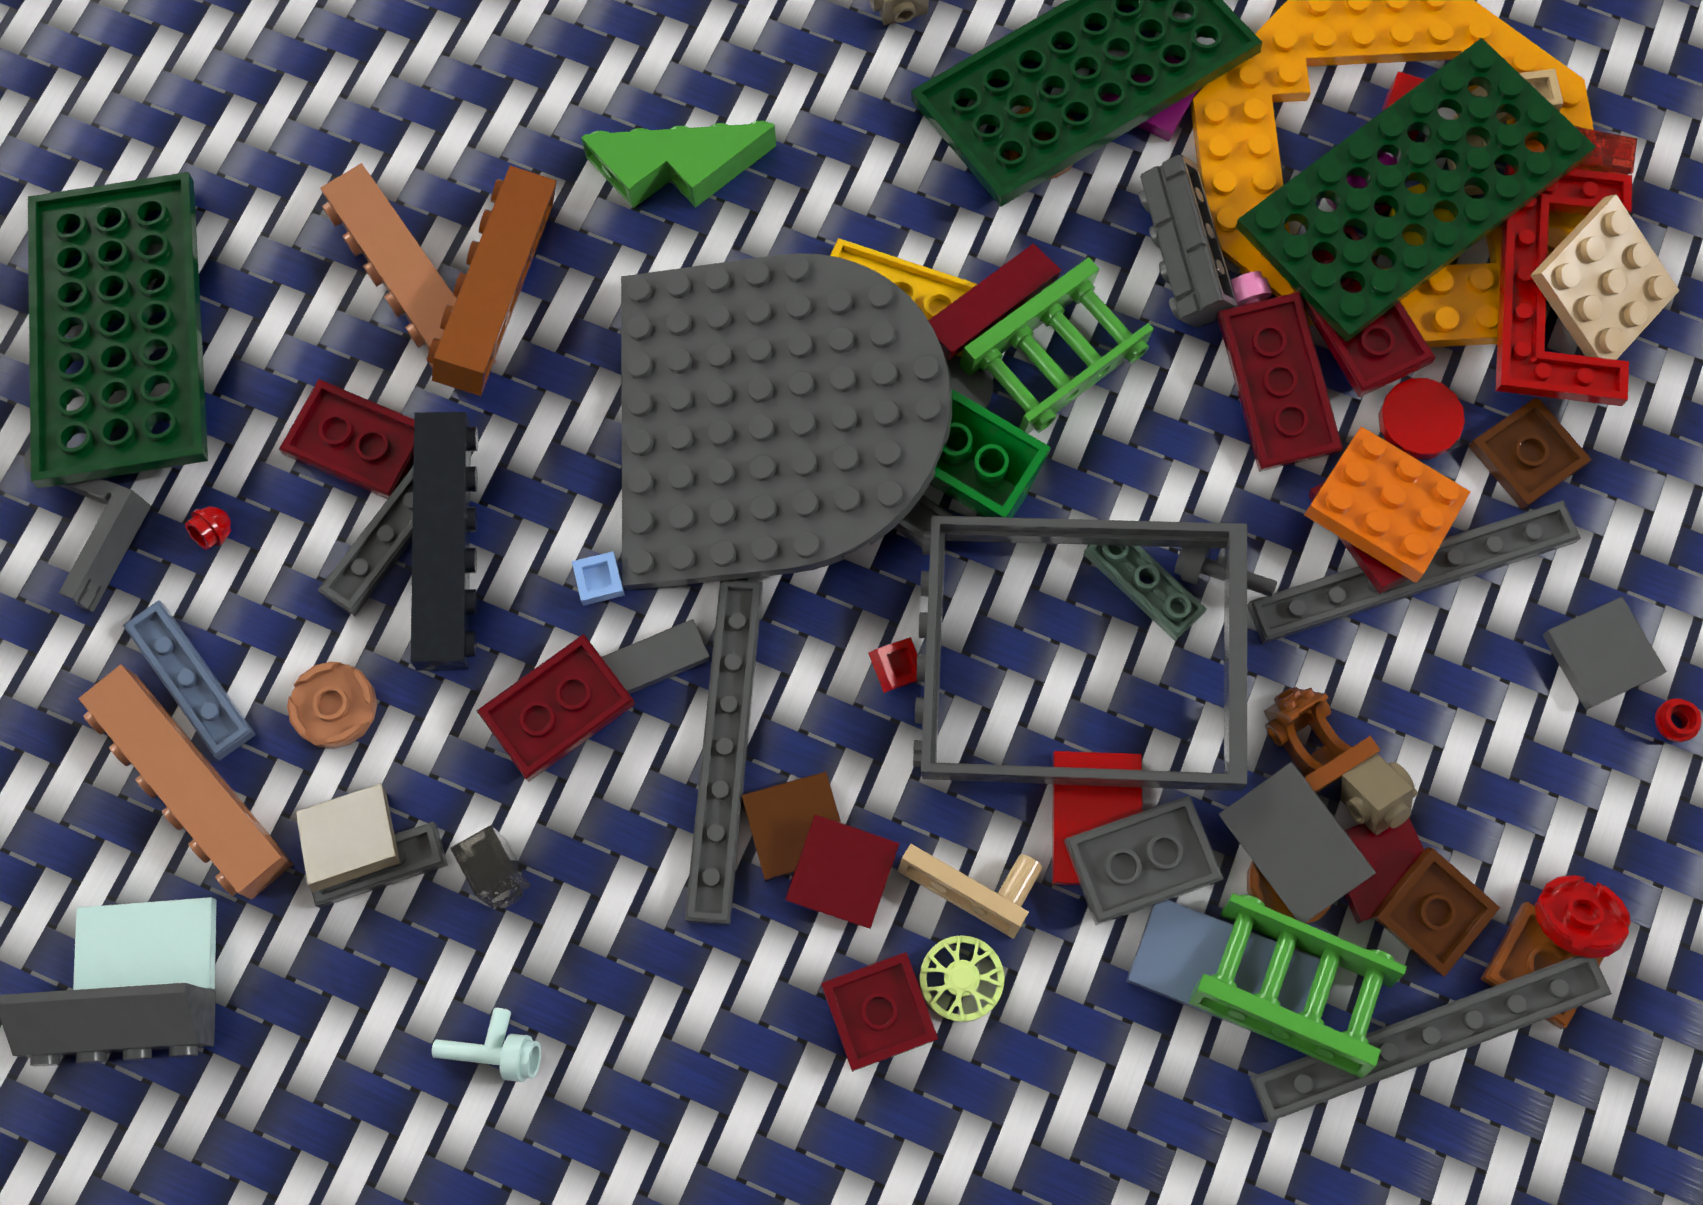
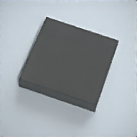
[1542,597,1667,710]

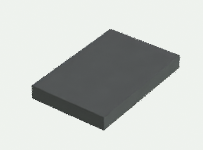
[1219,762,1376,923]
[1064,795,1224,926]

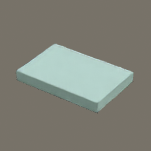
[73,897,217,990]

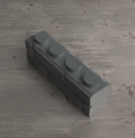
[1139,155,1238,328]

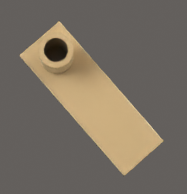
[897,844,1042,939]

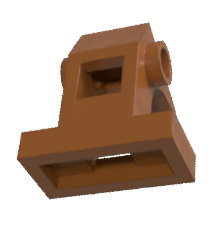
[1264,687,1381,793]

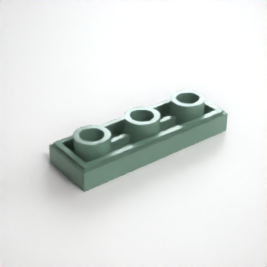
[1083,545,1207,642]

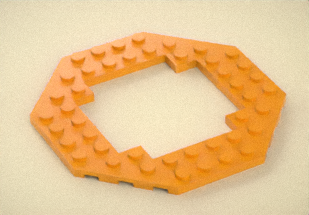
[1191,0,1602,347]

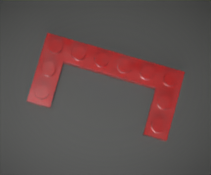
[1495,164,1632,406]

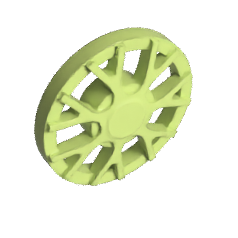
[920,935,1004,1022]

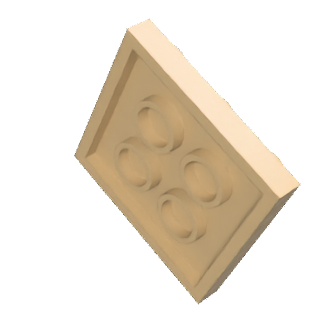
[1530,194,1680,360]

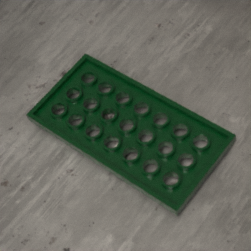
[911,0,1262,207]
[1236,38,1596,342]
[28,172,208,488]

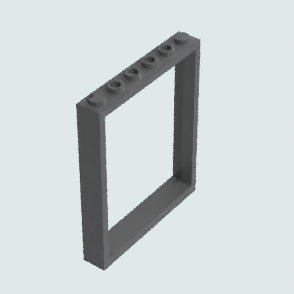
[913,516,1247,791]

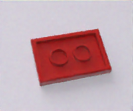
[1052,751,1142,885]

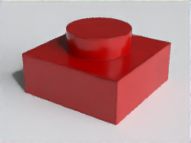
[868,637,918,693]

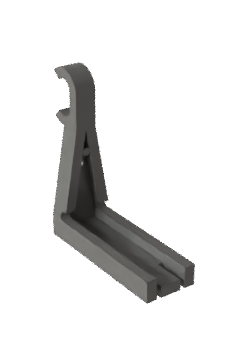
[23,448,151,612]

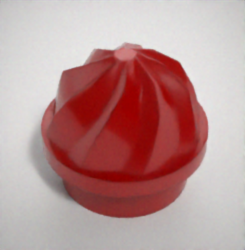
[185,506,231,550]

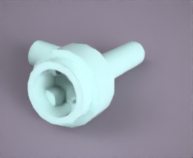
[432,1008,541,1082]

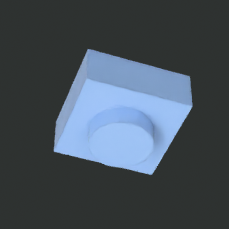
[572,551,625,606]

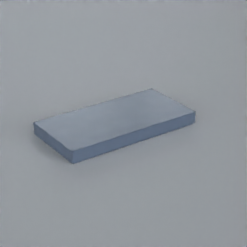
[1126,900,1320,1038]

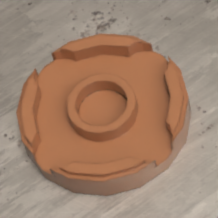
[287,661,377,749]

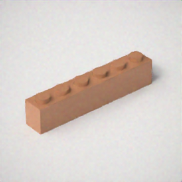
[320,163,496,369]
[78,664,294,900]

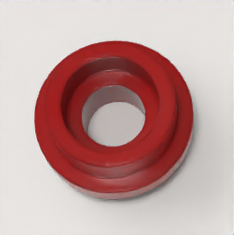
[1655,698,1702,742]

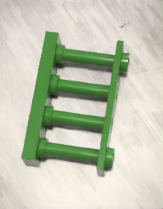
[959,257,1154,434]
[1189,893,1407,1079]

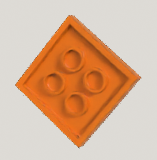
[1304,426,1471,583]

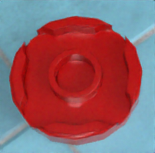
[1378,378,1465,459]
[1535,875,1631,958]

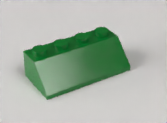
[930,389,1051,518]

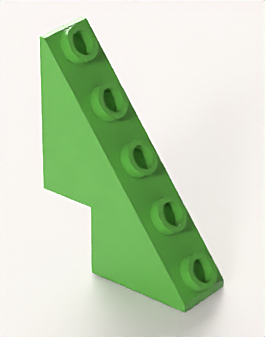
[581,121,776,209]

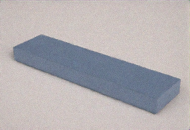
[123,600,256,761]

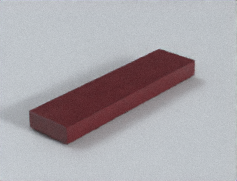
[928,243,1062,361]

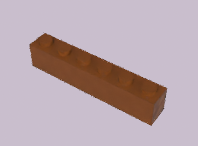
[427,165,557,396]

